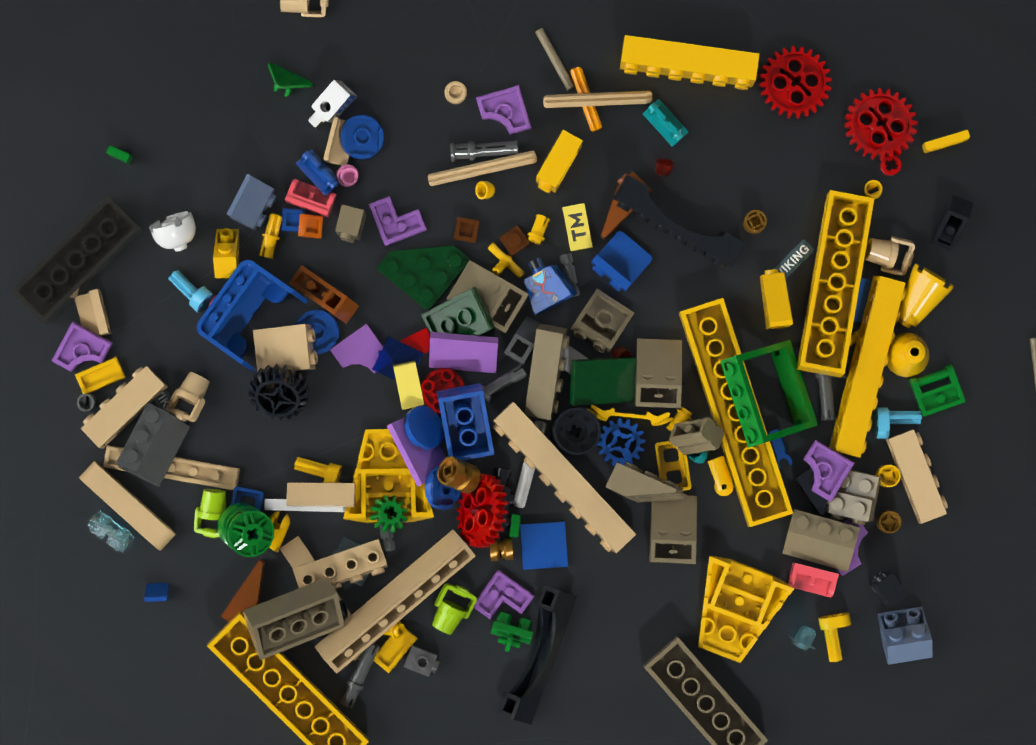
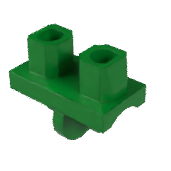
[490,612,533,652]

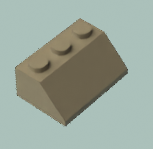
[782,509,860,572]

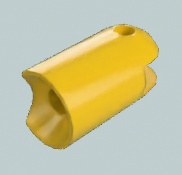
[707,455,734,496]
[269,511,290,552]

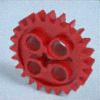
[759,46,832,119]
[844,88,918,161]
[456,474,508,548]

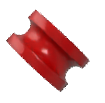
[880,155,901,176]

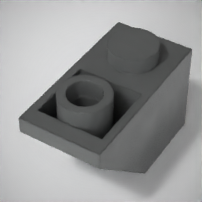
[504,316,541,365]

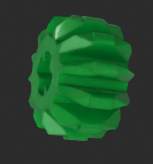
[370,495,408,533]

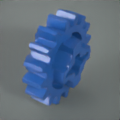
[597,418,645,466]

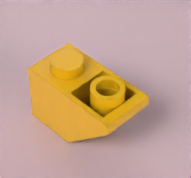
[213,228,239,278]

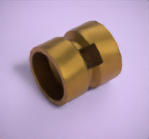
[437,456,481,494]

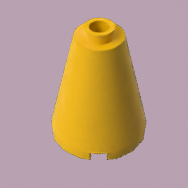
[898,263,954,328]
[887,332,929,377]

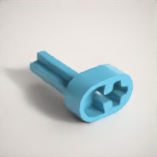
[168,270,213,313]
[874,407,922,439]

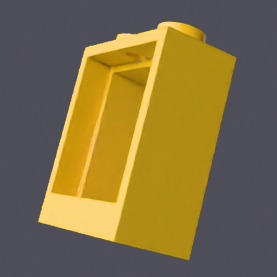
[536,130,583,193]

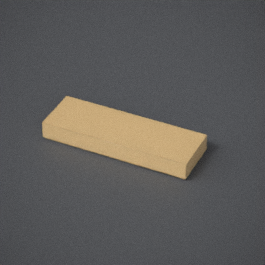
[286,483,356,507]

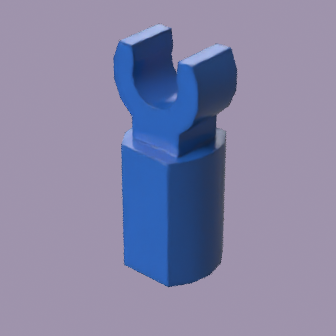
[767,428,792,469]

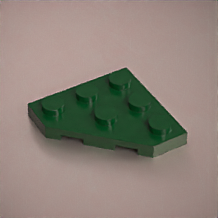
[376,246,471,311]

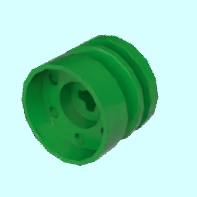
[218,503,274,557]

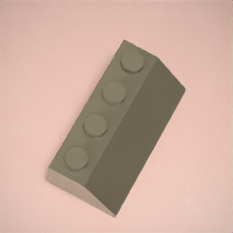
[243,577,345,660]

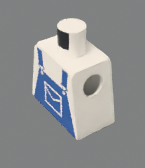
[308,80,358,129]

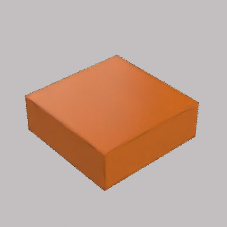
[298,214,323,239]

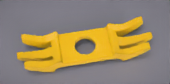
[587,405,674,426]

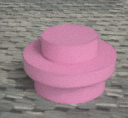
[336,164,359,187]

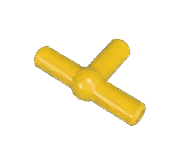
[488,243,525,278]

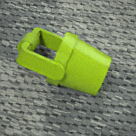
[194,489,226,539]
[432,583,477,635]

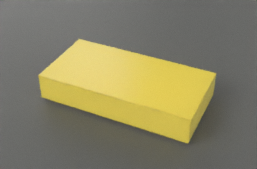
[393,361,424,410]

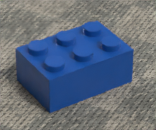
[436,383,495,461]

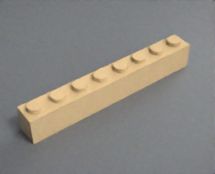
[492,402,636,553]
[314,530,475,674]

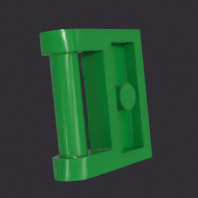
[909,364,966,417]

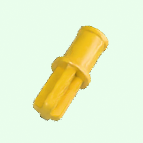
[259,214,282,259]

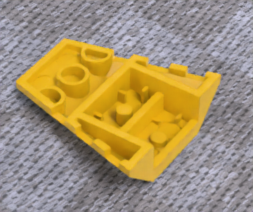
[343,429,434,523]
[698,555,794,663]

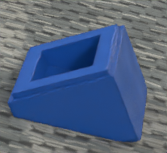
[144,583,170,602]

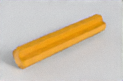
[570,67,602,131]

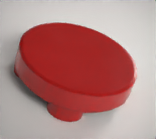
[421,368,465,413]

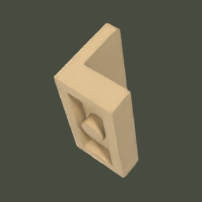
[323,116,350,166]
[75,289,112,336]

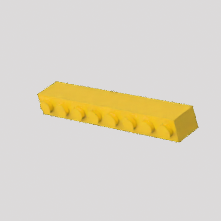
[829,276,906,458]

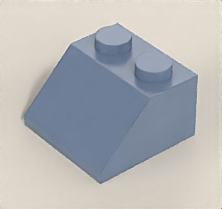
[227,174,276,230]

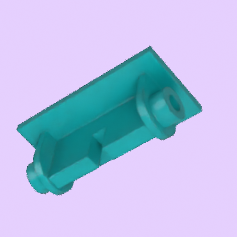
[643,99,688,147]

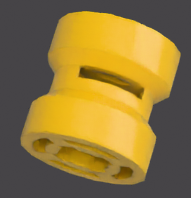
[875,465,901,487]

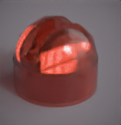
[655,159,674,177]
[611,346,631,358]

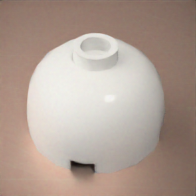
[149,211,196,252]

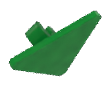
[268,62,313,97]

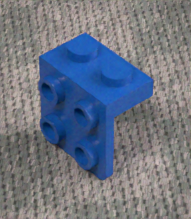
[591,231,652,292]

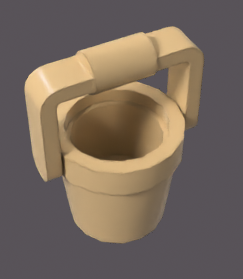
[864,236,915,276]
[166,372,210,422]

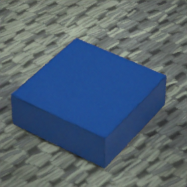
[281,208,306,232]

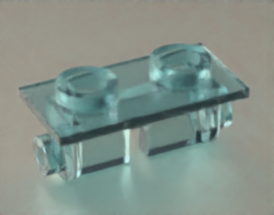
[87,511,135,553]
[790,626,816,651]

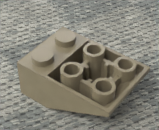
[446,260,529,333]
[634,338,682,408]
[606,462,688,503]
[649,495,697,564]

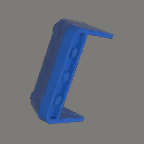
[197,260,308,373]

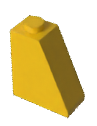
[760,269,793,330]

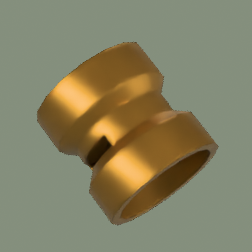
[743,210,767,234]
[876,511,902,533]
[490,537,513,561]

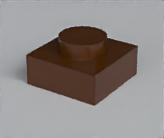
[454,217,480,244]
[499,225,530,257]

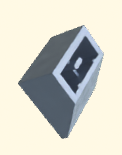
[878,606,933,665]

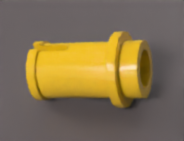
[527,214,550,244]
[666,406,693,432]
[383,621,405,639]

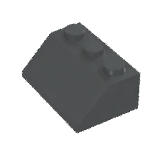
[116,403,190,487]

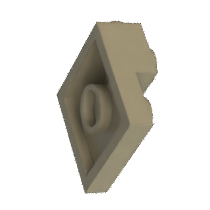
[571,289,634,353]
[825,470,881,525]

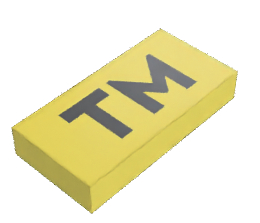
[562,203,593,252]

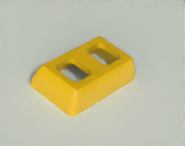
[655,441,691,491]

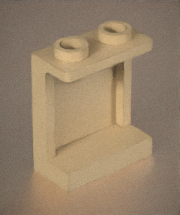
[253,324,318,372]

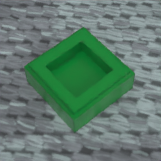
[106,145,133,165]
[509,514,521,538]

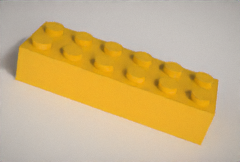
[620,35,759,90]

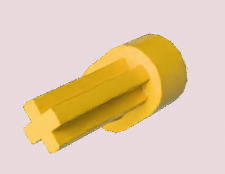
[294,457,342,483]
[818,613,851,662]

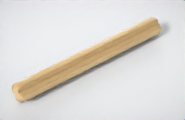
[543,91,653,108]
[428,151,537,186]

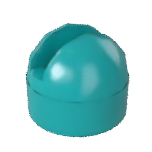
[688,451,708,464]

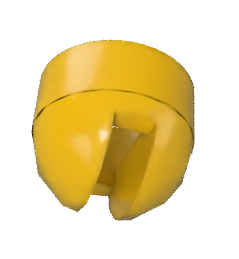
[864,180,883,199]
[475,181,495,199]

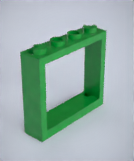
[720,340,818,448]

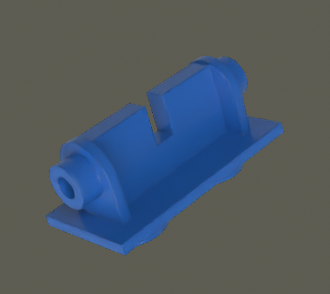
[295,150,340,196]

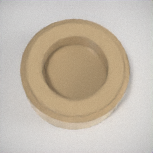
[445,81,467,104]

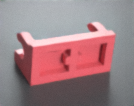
[285,179,337,218]
[787,563,839,598]

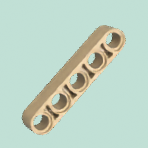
[79,461,176,551]

